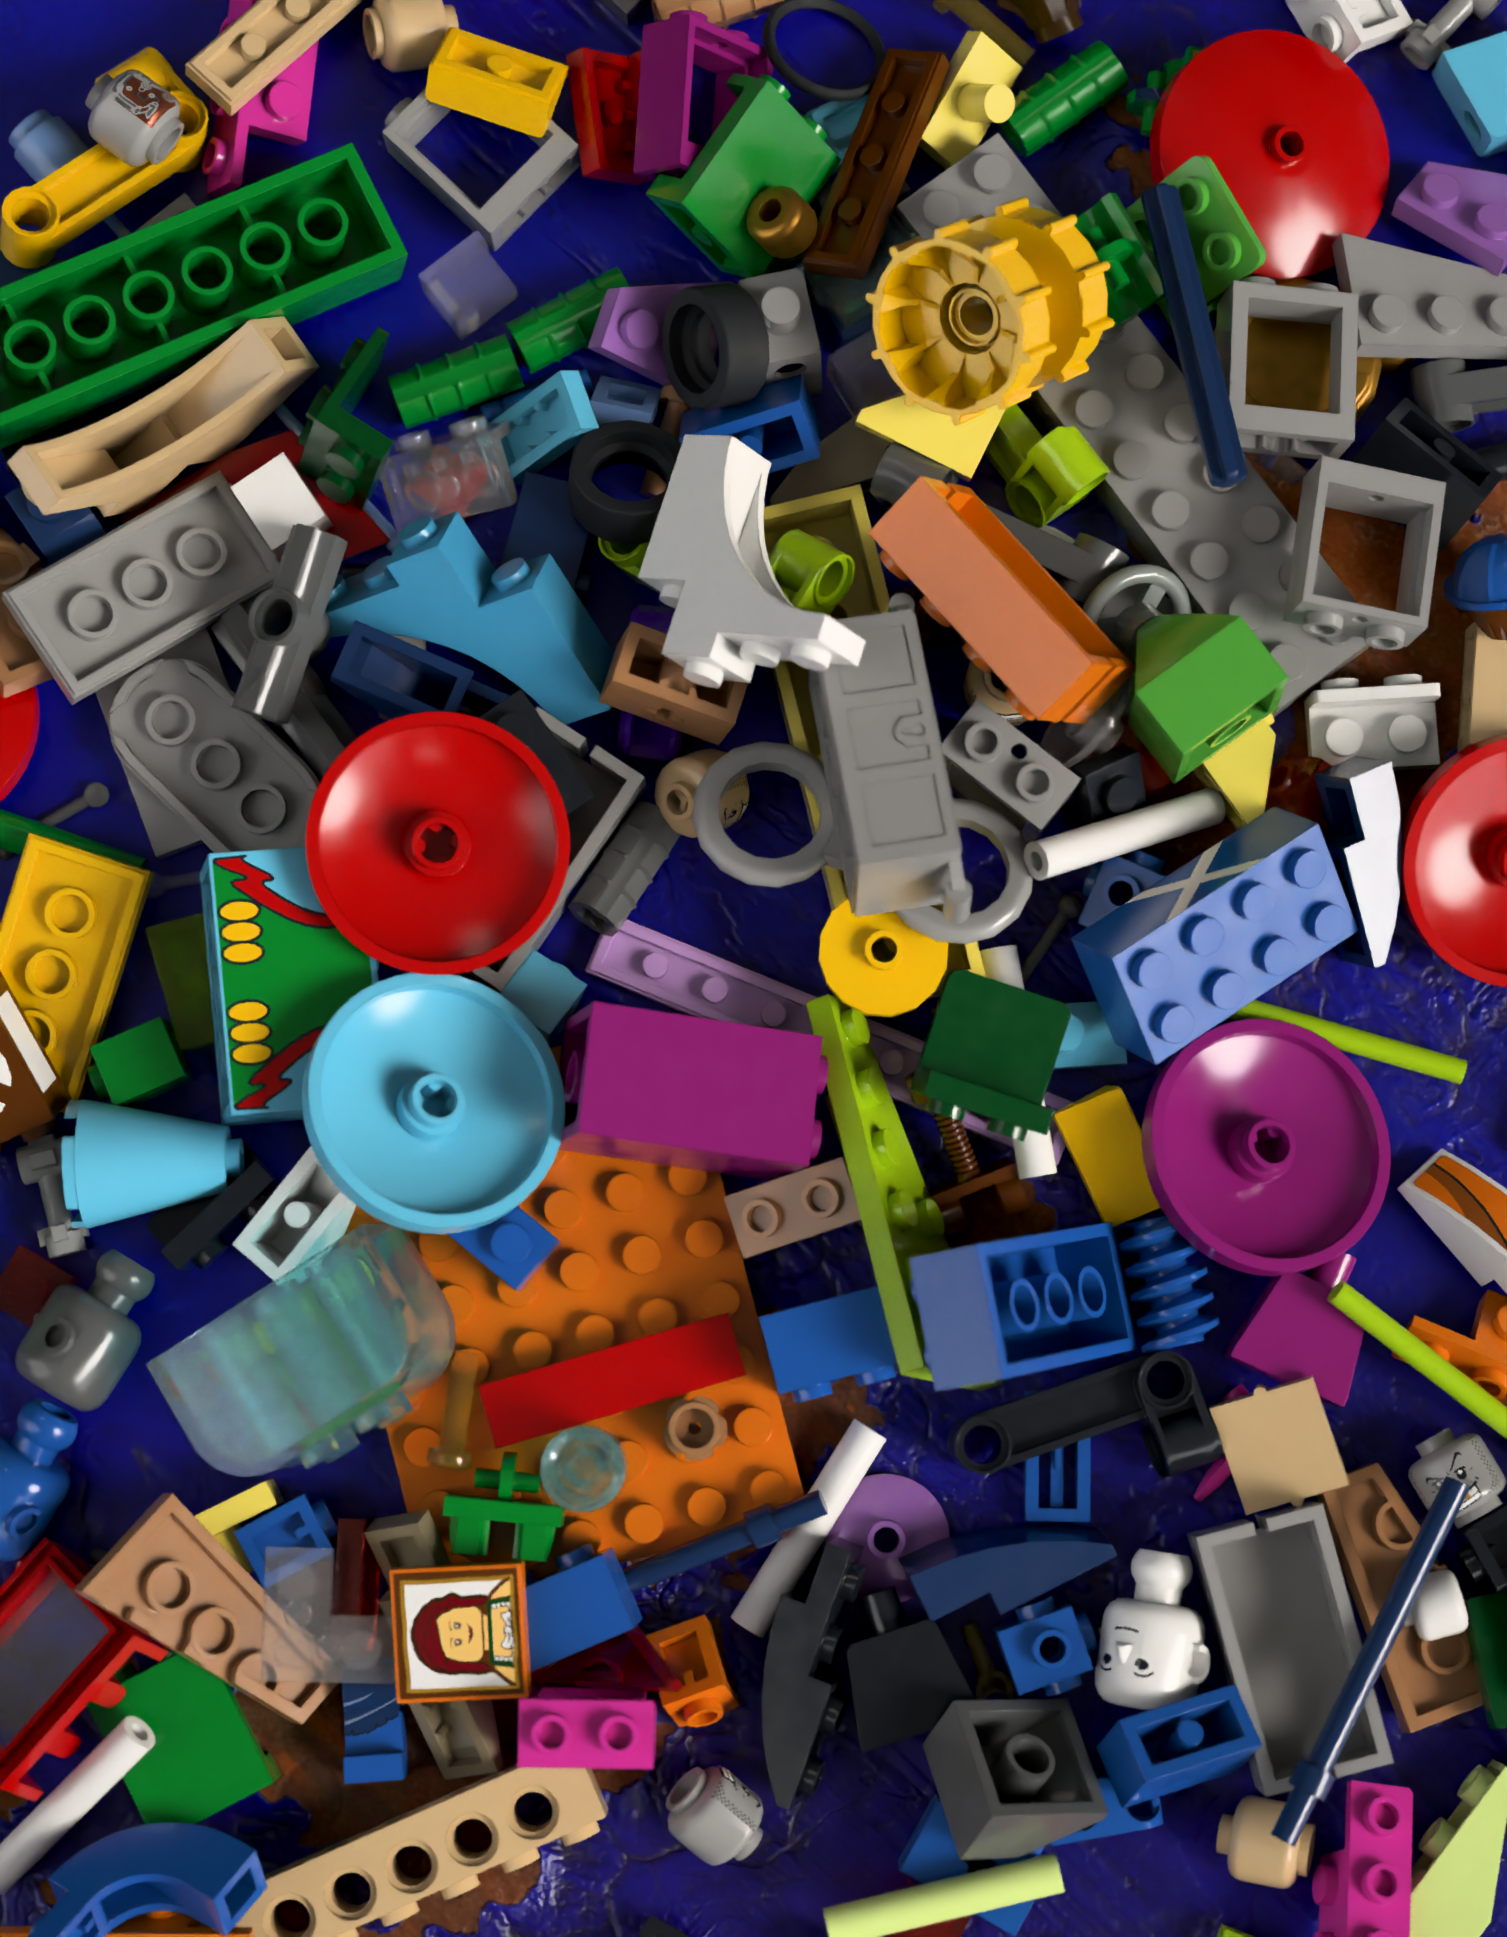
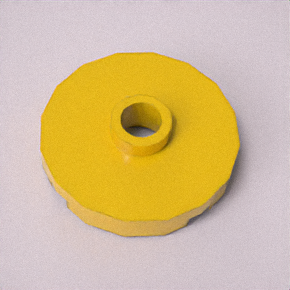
[818,898,948,1017]

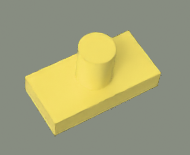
[918,31,1022,170]
[195,1478,285,1573]

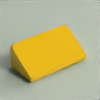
[425,26,569,138]
[1053,1085,1161,1227]

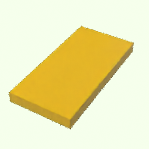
[0,833,155,1113]

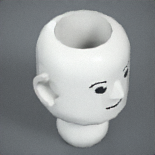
[1095,1549,1211,1711]

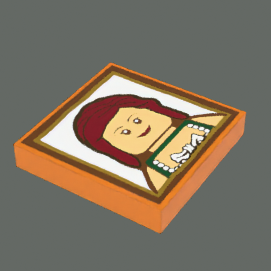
[389,1561,532,1704]

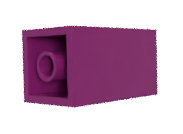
[558,1001,828,1181]

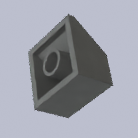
[922,1699,1109,1860]

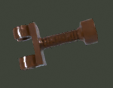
[904,1070,1030,1241]

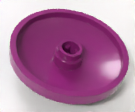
[1142,1019,1391,1276]

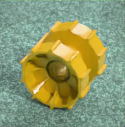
[865,196,1114,426]

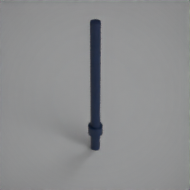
[1271,1476,1470,1847]
[622,1489,828,1593]

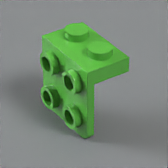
[1126,155,1266,328]

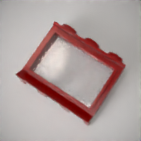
[0,1537,169,1802]

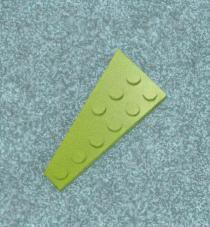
[806,994,1002,1392]

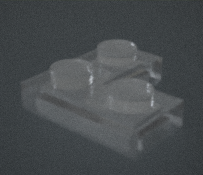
[261,1546,396,1684]

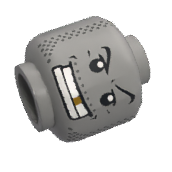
[1408,1427,1506,1529]
[665,1766,763,1866]

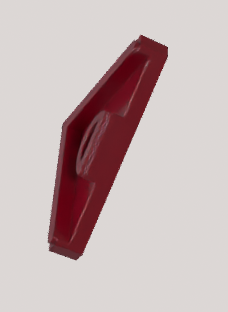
[531,1625,684,1692]

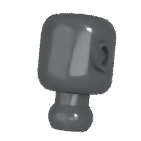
[15,1248,155,1412]

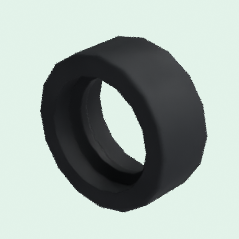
[661,283,770,409]
[567,420,681,545]

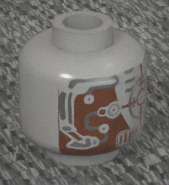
[85,69,184,166]

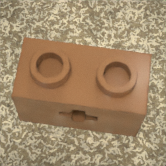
[598,621,748,745]
[724,1156,861,1259]

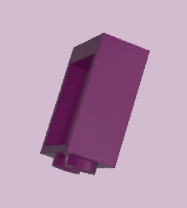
[633,10,773,181]

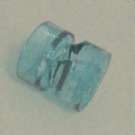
[540,1424,628,1513]

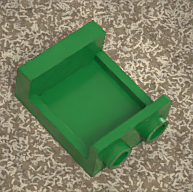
[646,73,841,278]
[87,1646,282,1825]

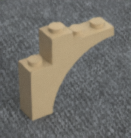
[7,316,319,517]

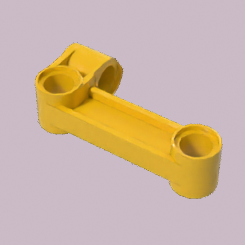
[0,47,209,269]

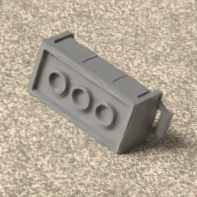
[808,593,972,924]

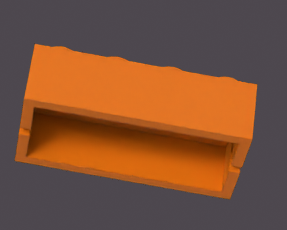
[868,476,1135,724]

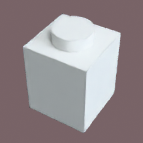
[230,452,334,559]

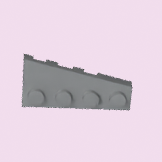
[1332,233,1507,360]

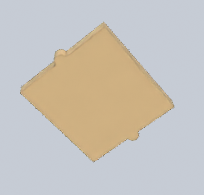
[1209,1375,1349,1515]

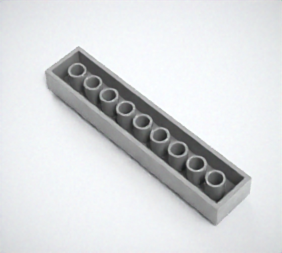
[894,133,1370,718]

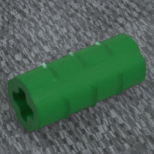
[998,40,1129,158]
[505,266,629,374]
[387,334,525,429]

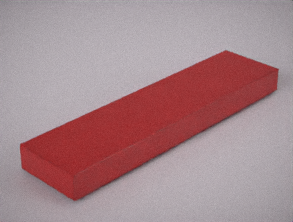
[478,1312,746,1449]

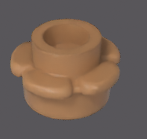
[663,1396,727,1461]

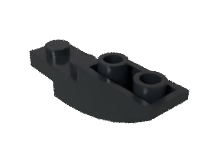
[762,1537,866,1810]

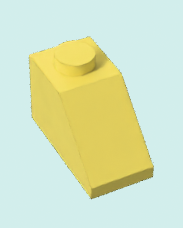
[855,394,1005,482]
[1193,713,1276,830]

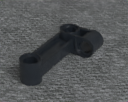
[947,1350,1224,1479]

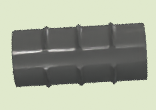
[568,801,680,937]

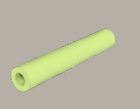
[822,1852,1065,1937]

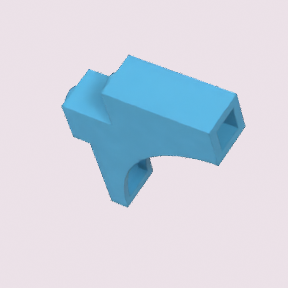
[325,511,614,725]

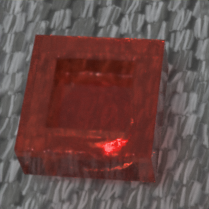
[0,1245,79,1327]

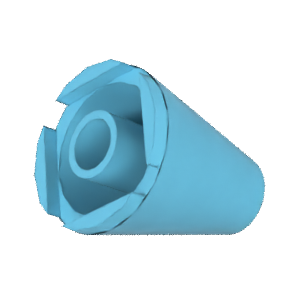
[61,1099,244,1228]

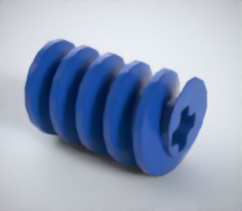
[1116,1215,1220,1353]

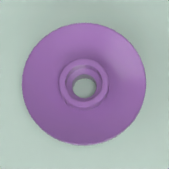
[821,1473,950,1602]

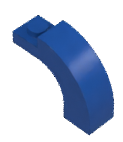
[27,1822,268,1937]

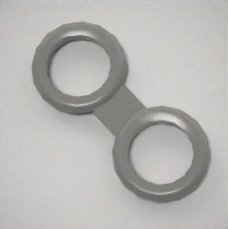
[692,741,1033,944]

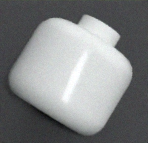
[1404,1569,1469,1641]

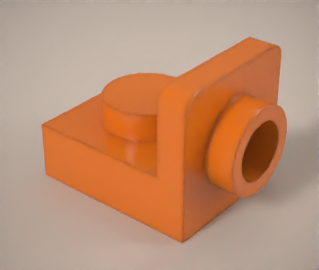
[646,1614,739,1728]

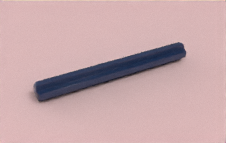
[1141,183,1247,488]

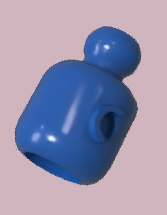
[0,1397,78,1562]

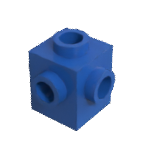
[1078,849,1169,927]
[993,1596,1099,1696]

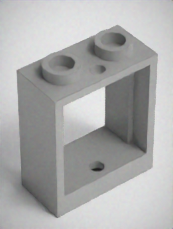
[382,88,581,252]
[1216,276,1359,460]
[1283,455,1446,650]
[941,698,1081,844]

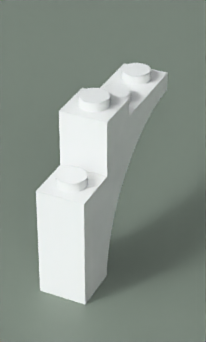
[638,435,866,688]

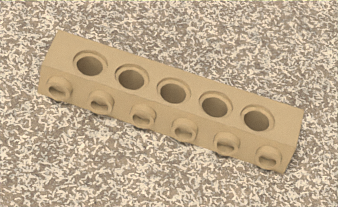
[234,1763,609,1937]

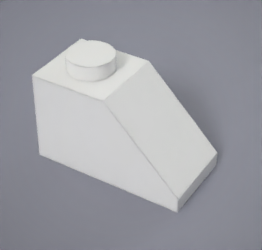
[232,1146,356,1286]

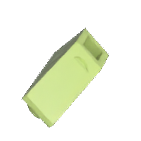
[1410,1759,1507,1937]

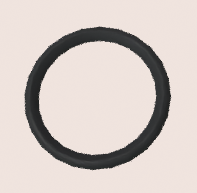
[762,0,886,102]

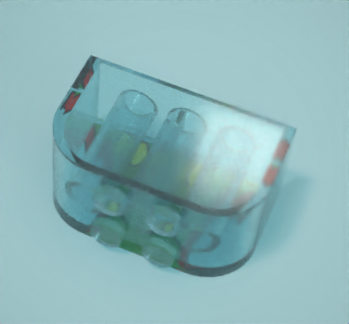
[146,1223,456,1477]

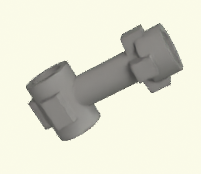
[1400,0,1501,70]
[16,1134,90,1259]

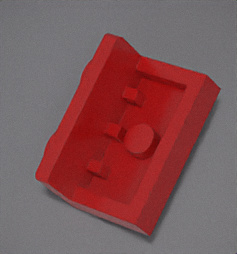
[566,47,649,186]

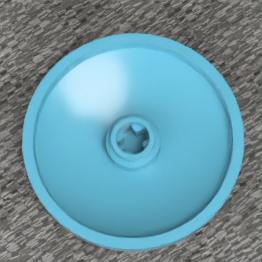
[302,973,565,1234]

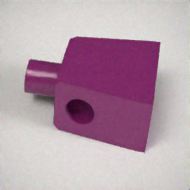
[1222,1252,1364,1407]

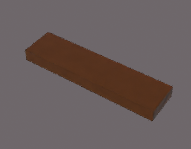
[802,48,950,280]

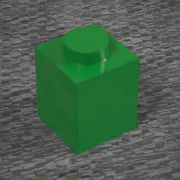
[87,1016,195,1108]

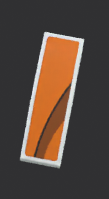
[1397,1148,1507,1294]

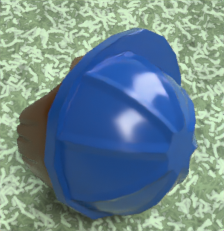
[1444,533,1507,640]

